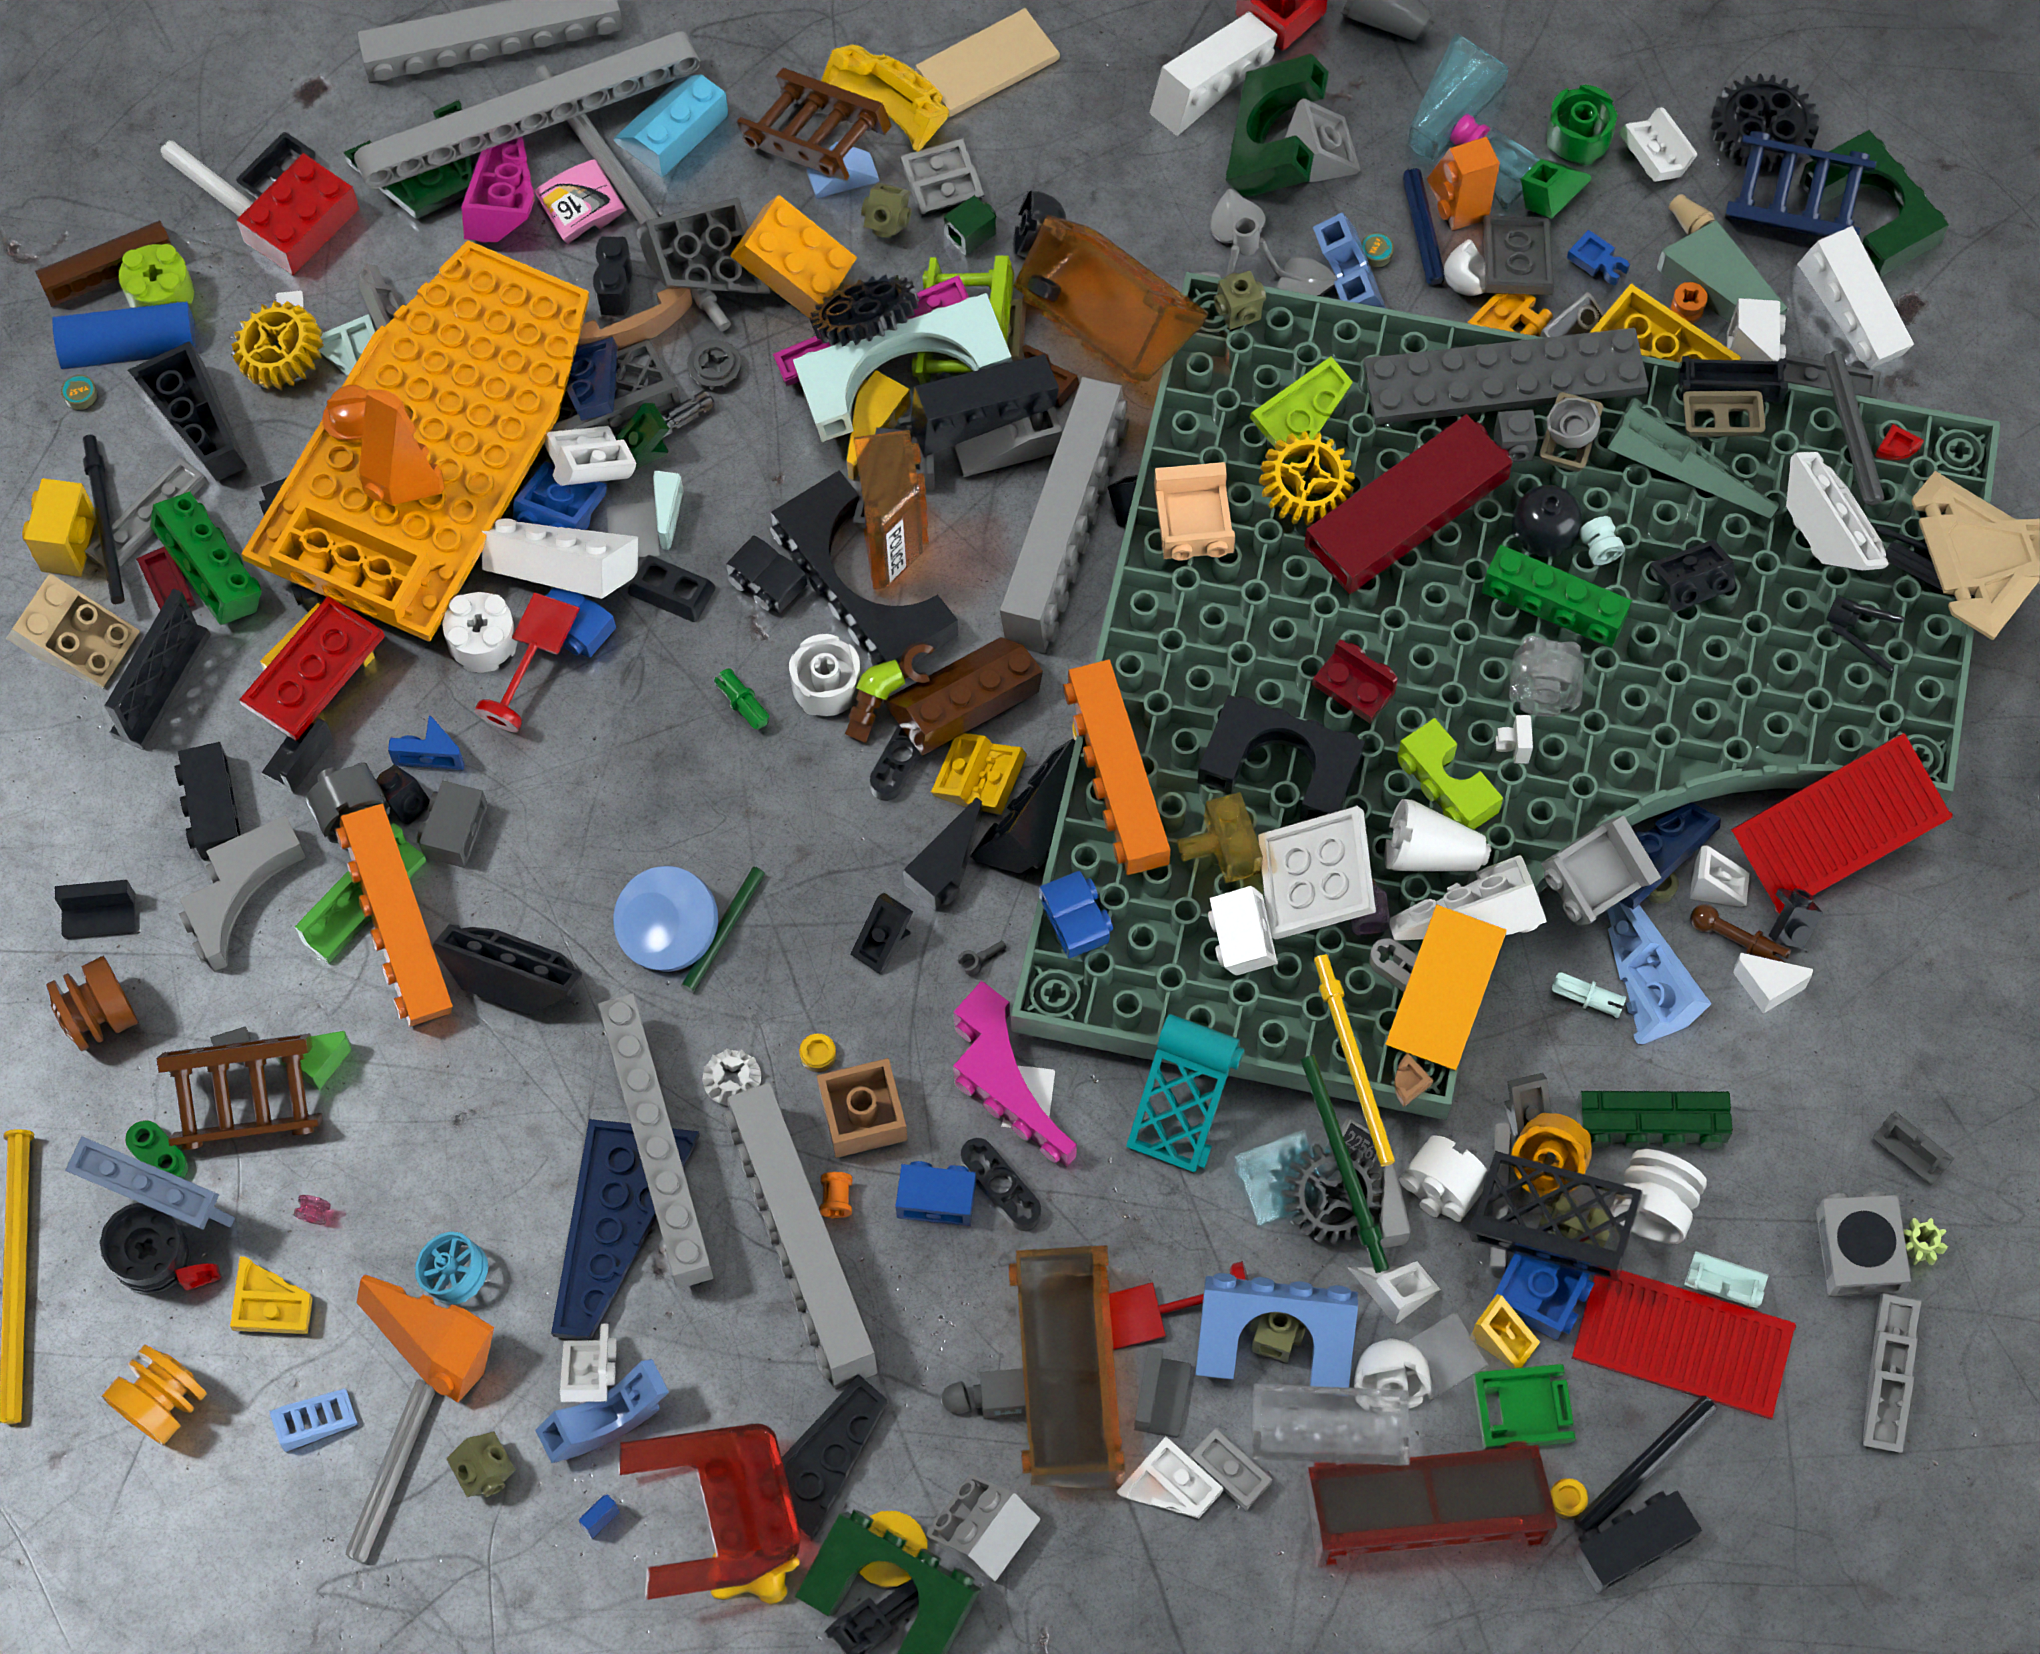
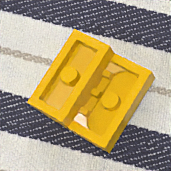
[931,733,1027,815]

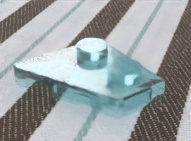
[1485,127,1540,211]

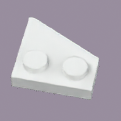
[1117,1436,1224,1519]

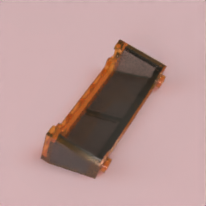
[1008,1245,1125,1490]

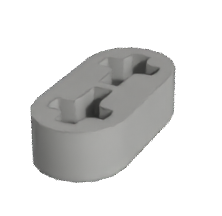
[1369,938,1418,992]

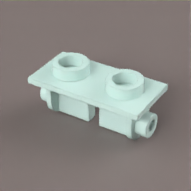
[1684,1251,1769,1308]

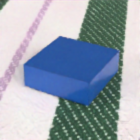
[579,1494,620,1539]

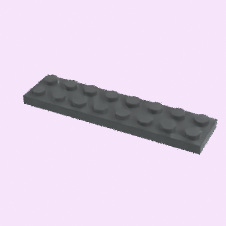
[1363,328,1649,425]

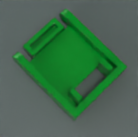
[1472,1364,1576,1452]

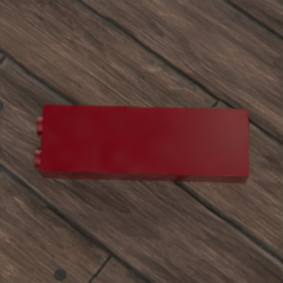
[1304,414,1513,594]

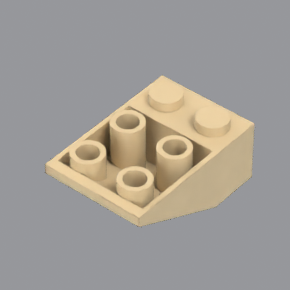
[6,573,140,688]

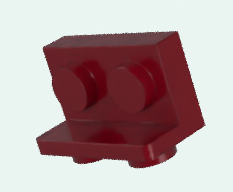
[1312,639,1398,724]

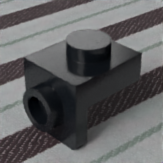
[376,764,430,824]
[1769,888,1823,948]

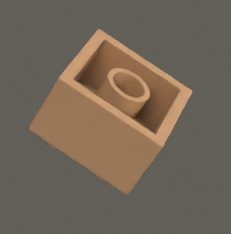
[816,1058,908,1158]

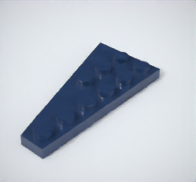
[551,1119,700,1340]

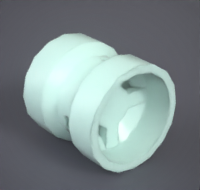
[1579,516,1625,565]

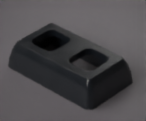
[236,132,316,198]
[628,555,715,622]

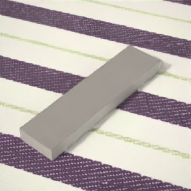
[84,457,207,570]
[1490,1123,1512,1277]

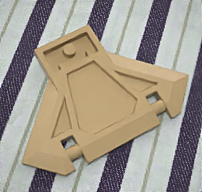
[1911,471,2040,640]

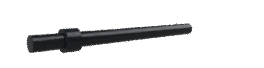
[82,434,125,605]

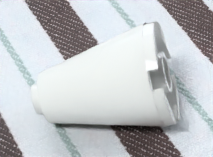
[1384,799,1491,871]

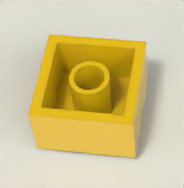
[22,478,97,577]

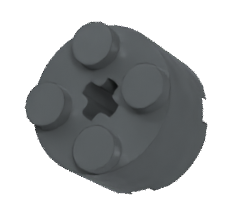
[305,762,390,843]

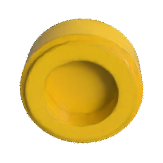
[799,1033,836,1072]
[1548,1478,1588,1519]

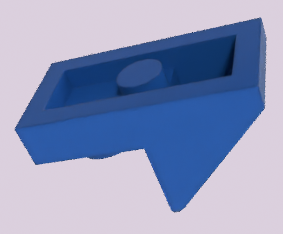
[388,716,464,770]

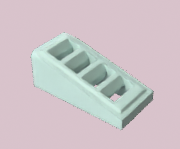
[653,471,684,550]

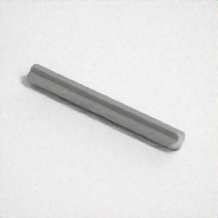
[346,1379,436,1563]

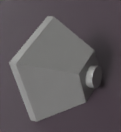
[1285,98,1361,182]

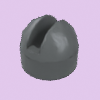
[941,1381,971,1414]

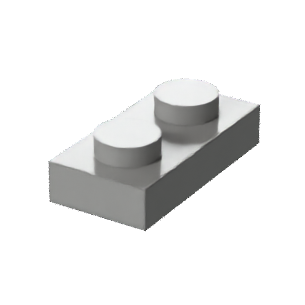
[1189,1428,1273,1511]

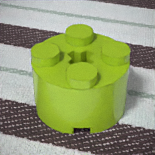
[119,244,194,308]

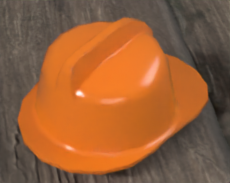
[322,385,406,440]

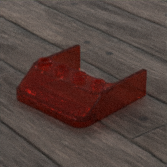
[618,1423,801,1600]

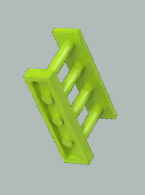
[912,255,1015,385]

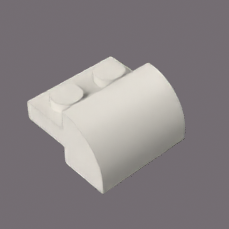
[544,426,637,486]

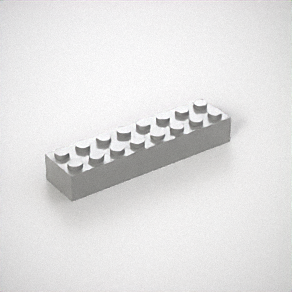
[1000,377,1129,653]
[724,1082,878,1390]

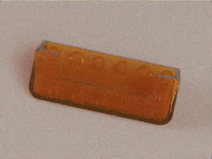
[1013,215,1208,385]

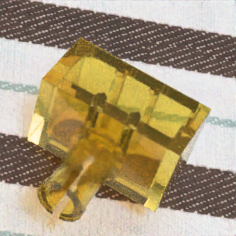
[1177,792,1263,883]

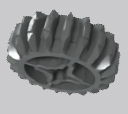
[1281,1141,1383,1244]

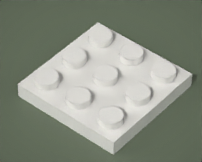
[1258,806,1376,940]

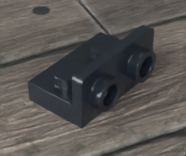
[1650,539,1735,612]

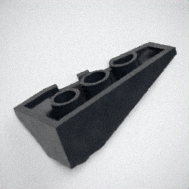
[970,738,1075,873]

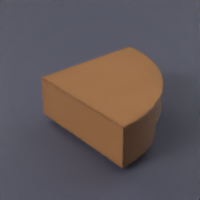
[1394,1053,1433,1107]

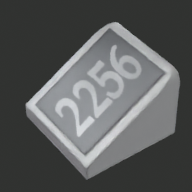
[1341,1118,1378,1172]

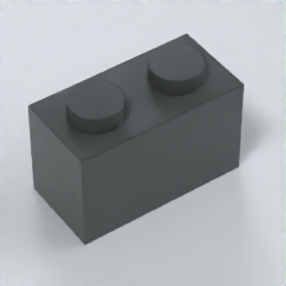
[417,780,488,868]

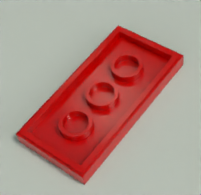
[239,596,385,741]

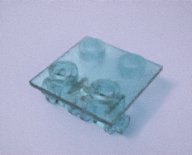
[1234,1130,1327,1226]

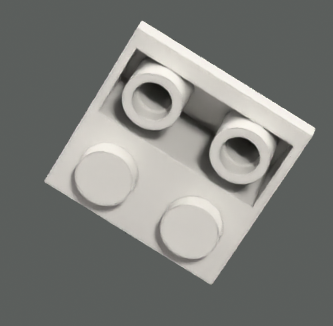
[1727,298,1786,361]

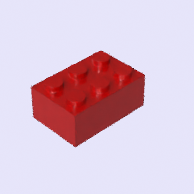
[236,153,359,276]

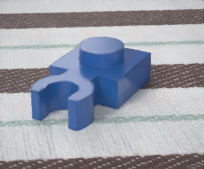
[1567,230,1630,286]

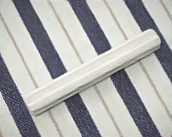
[160,140,253,216]

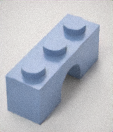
[1313,212,1386,308]

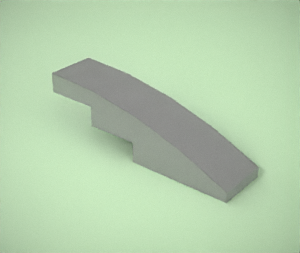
[1863,1294,1921,1453]

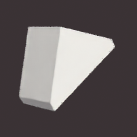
[1690,845,1750,907]
[1733,953,1813,1014]

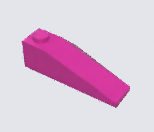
[462,136,535,243]

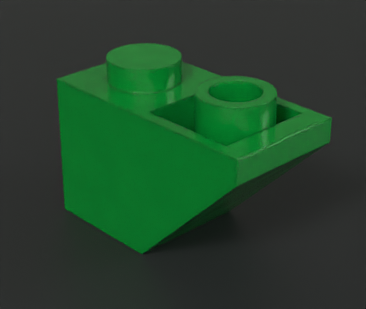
[1521,159,1591,219]

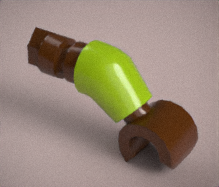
[845,642,936,743]

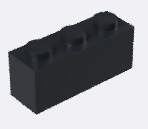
[174,742,241,860]
[1573,1490,1703,1594]

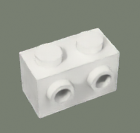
[1208,886,1278,976]

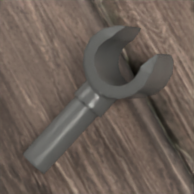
[958,940,1006,976]

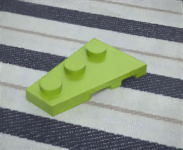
[1250,356,1353,465]

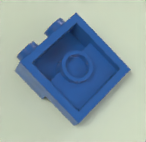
[513,461,607,530]
[1491,1254,1595,1341]

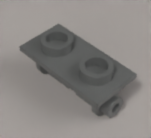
[1872,1111,1955,1185]

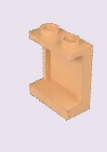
[1154,462,1235,561]

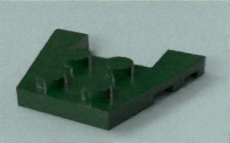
[343,100,473,219]

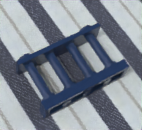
[1724,131,1877,238]

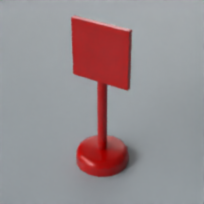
[474,592,580,733]
[1098,1261,1249,1351]

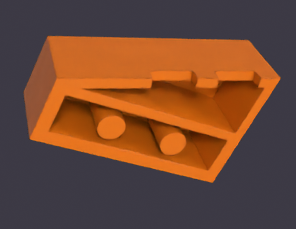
[1427,136,1500,231]

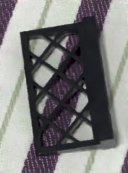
[104,588,211,750]
[1469,1151,1643,1282]

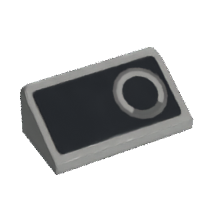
[1540,292,1605,338]

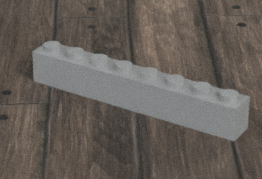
[357,0,623,82]
[598,993,713,1289]

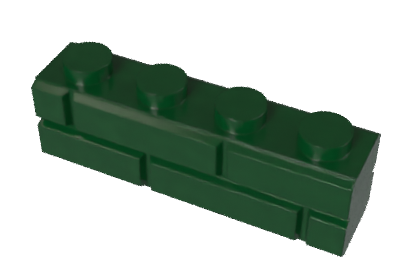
[1576,1091,1733,1149]

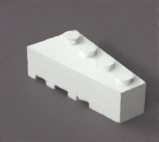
[1149,12,1278,136]
[1798,226,1914,370]
[482,519,638,599]

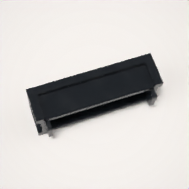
[1678,356,1788,403]

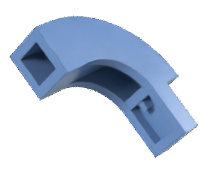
[535,1359,669,1463]

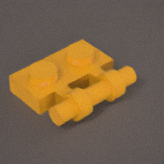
[1467,293,1553,336]

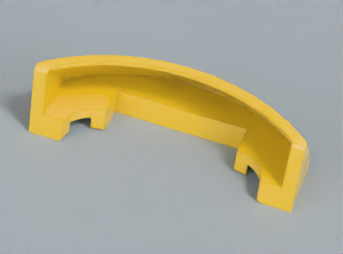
[821,44,949,152]

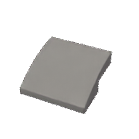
[900,138,984,215]

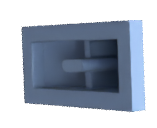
[807,142,879,199]

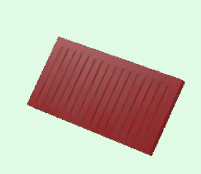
[1731,732,1953,914]
[1572,1270,1796,1420]

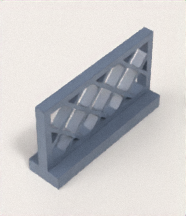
[65,1136,235,1229]

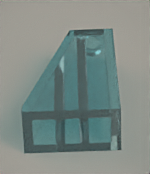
[1408,33,1509,162]

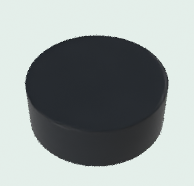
[1027,274,1062,301]

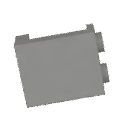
[1541,815,1661,926]

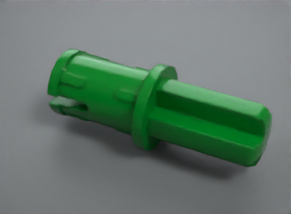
[714,668,769,730]

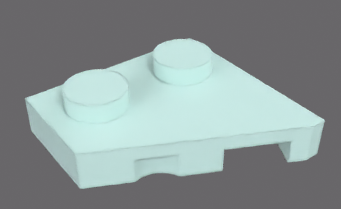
[319,314,377,376]

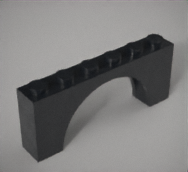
[770,470,958,666]

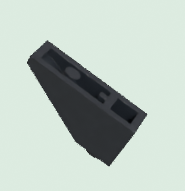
[903,797,982,911]

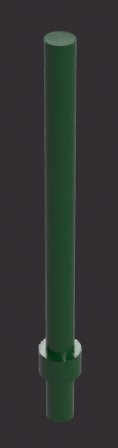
[1300,1054,1390,1273]

